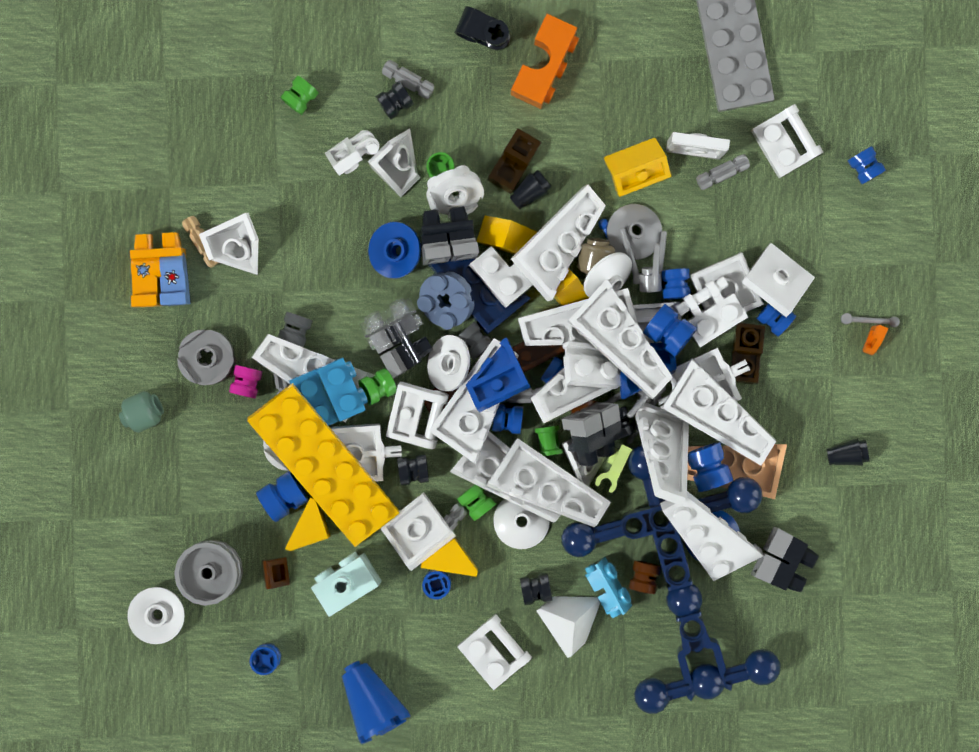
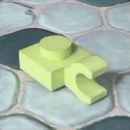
[595,444,632,493]

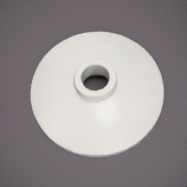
[584,252,632,297]
[427,335,470,391]
[494,499,550,549]
[128,587,185,644]

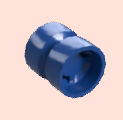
[643,304,697,357]
[688,442,734,492]
[256,471,309,522]

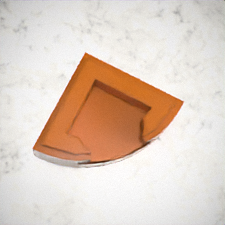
[862,325,888,355]

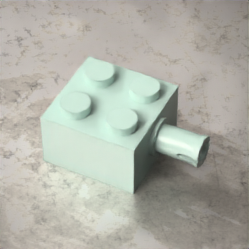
[311,552,382,617]

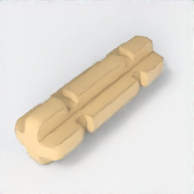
[182,216,219,268]

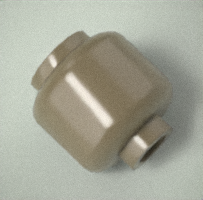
[577,238,616,277]

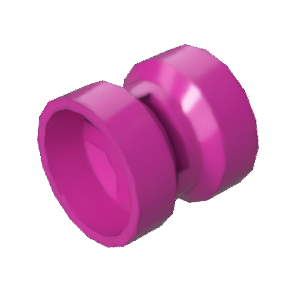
[229,365,263,399]

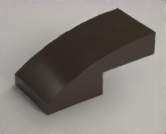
[487,128,542,194]

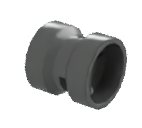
[277,311,313,347]
[458,321,492,361]

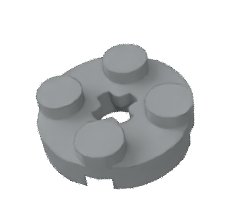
[177,330,235,386]

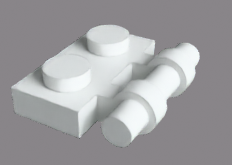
[325,130,379,176]
[675,277,748,347]

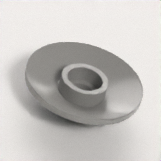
[607,204,662,260]

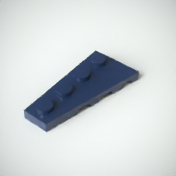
[420,239,531,335]

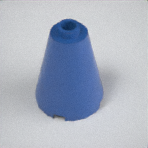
[342,661,412,744]

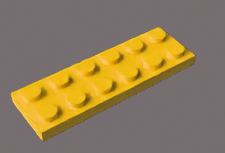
[247,383,399,547]

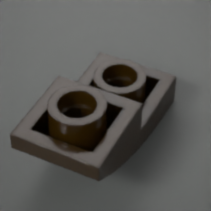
[730,323,765,385]

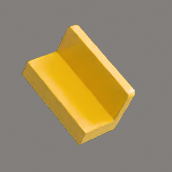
[604,138,671,197]

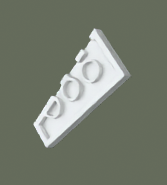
[511,185,606,301]
[251,334,375,422]
[428,338,519,464]
[531,368,613,423]
[635,400,689,506]
[450,431,561,523]
[486,438,611,527]

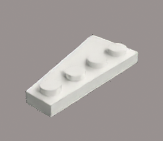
[568,279,673,399]
[518,288,638,346]
[663,359,776,465]
[660,491,764,581]

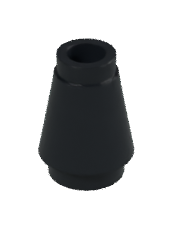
[510,170,552,210]
[826,438,870,466]

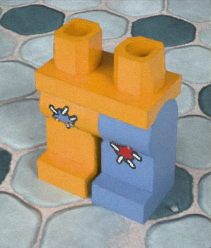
[130,232,191,308]

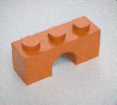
[511,14,579,109]

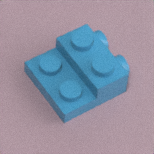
[288,358,368,426]

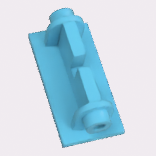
[585,557,632,618]

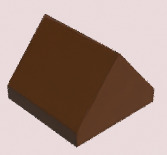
[262,557,290,589]

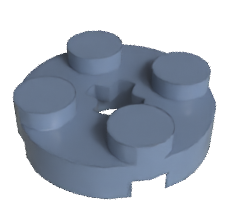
[417,271,474,330]

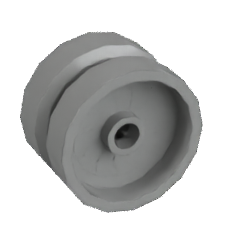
[174,540,243,606]

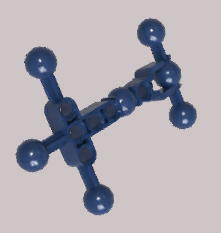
[561,445,781,714]

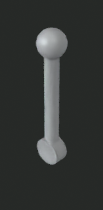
[840,313,900,327]

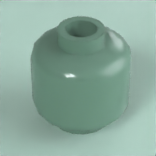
[119,391,164,433]

